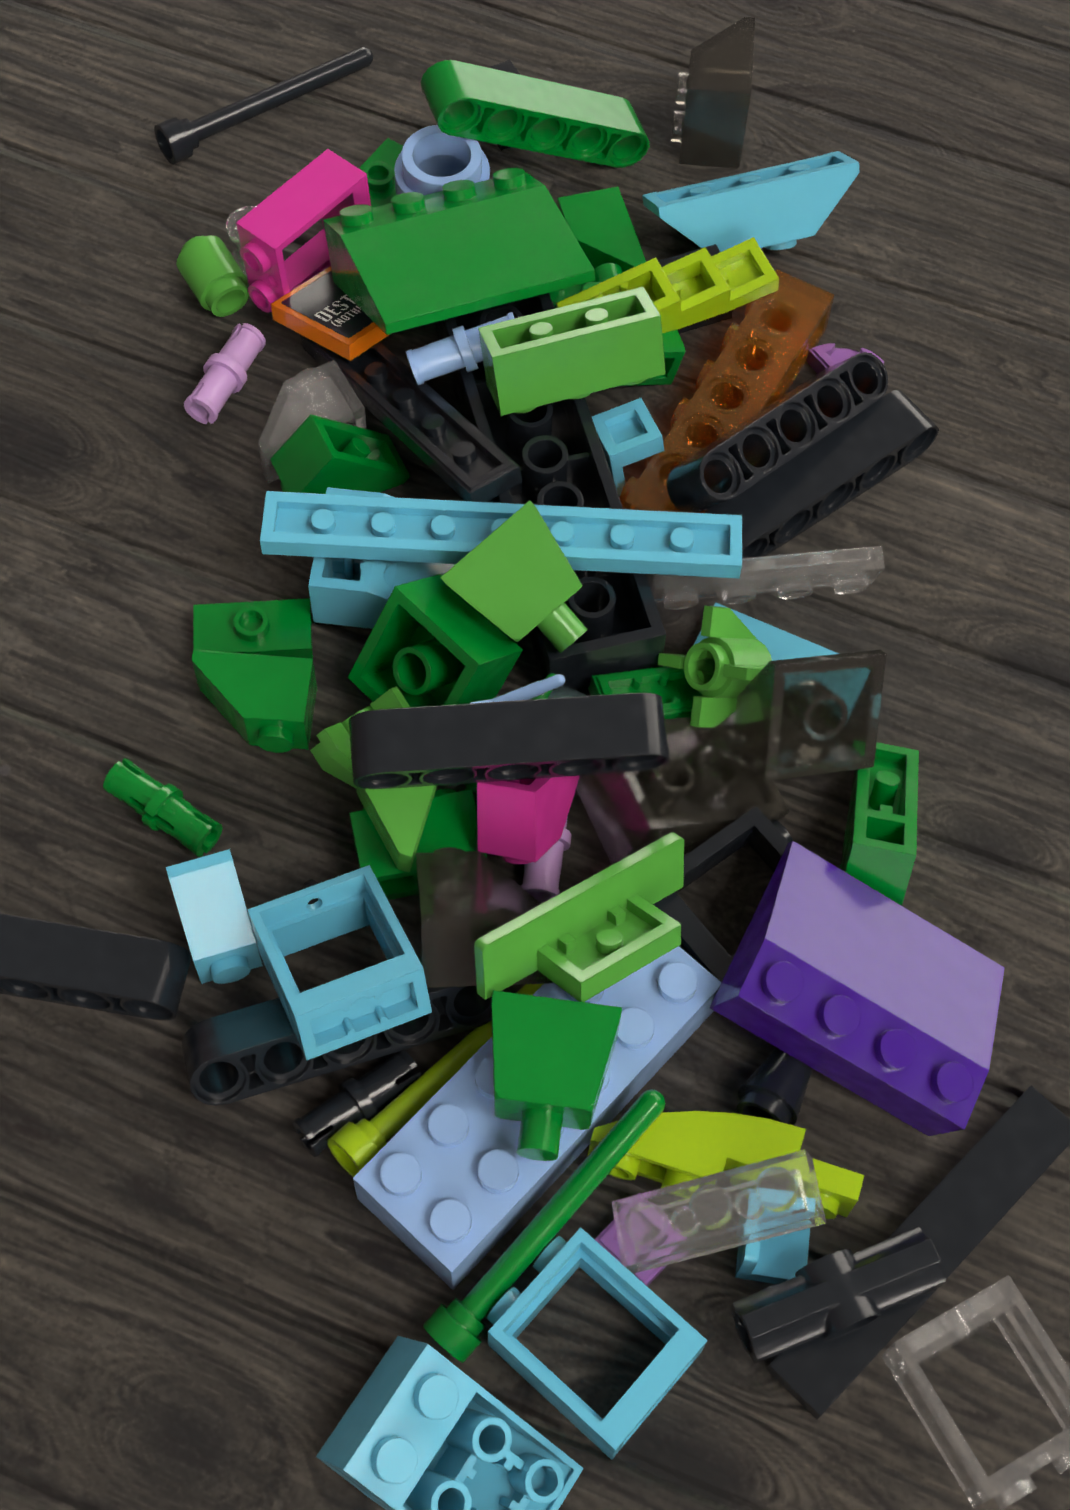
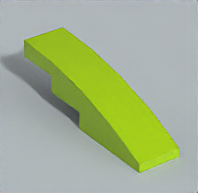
[556,237,779,333]

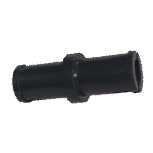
[292,1050,422,1157]

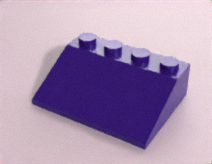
[710,841,1005,1136]

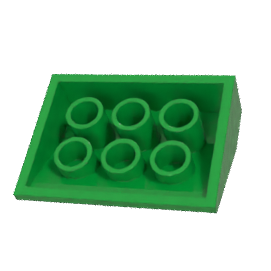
[323,168,595,335]

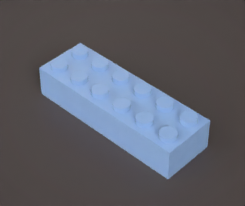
[353,946,721,1290]

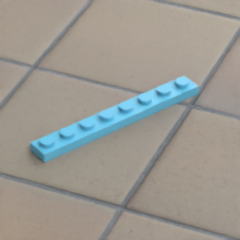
[260,491,742,579]

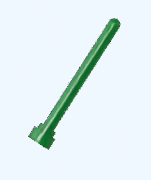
[423,1089,665,1363]

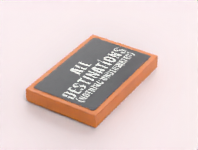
[271,266,390,361]

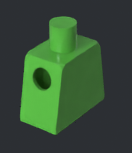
[440,500,587,653]

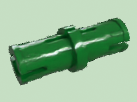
[103,758,223,857]

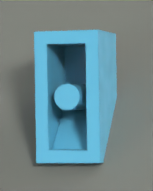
[166,849,263,984]

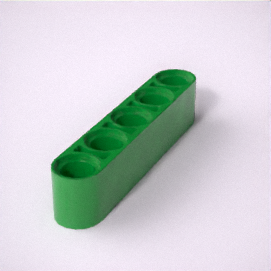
[421,60,650,168]

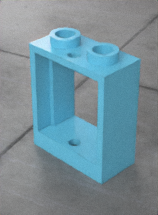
[247,865,432,1060]
[487,1227,708,1460]

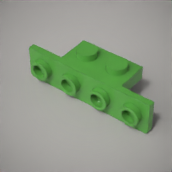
[474,832,684,1002]

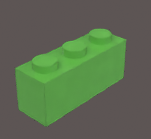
[478,287,666,416]

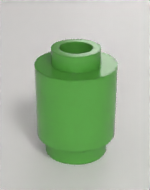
[176,235,249,317]

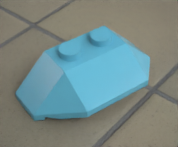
[642,151,860,252]

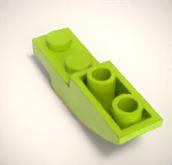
[588,1111,864,1219]

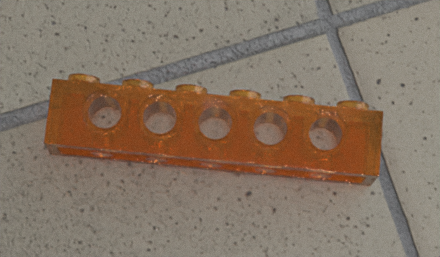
[619,269,834,513]

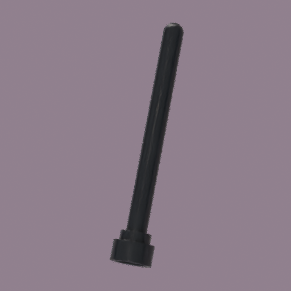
[154,47,373,165]

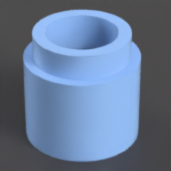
[394,125,490,195]

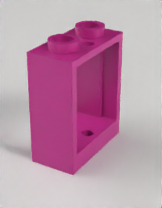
[236,149,371,313]

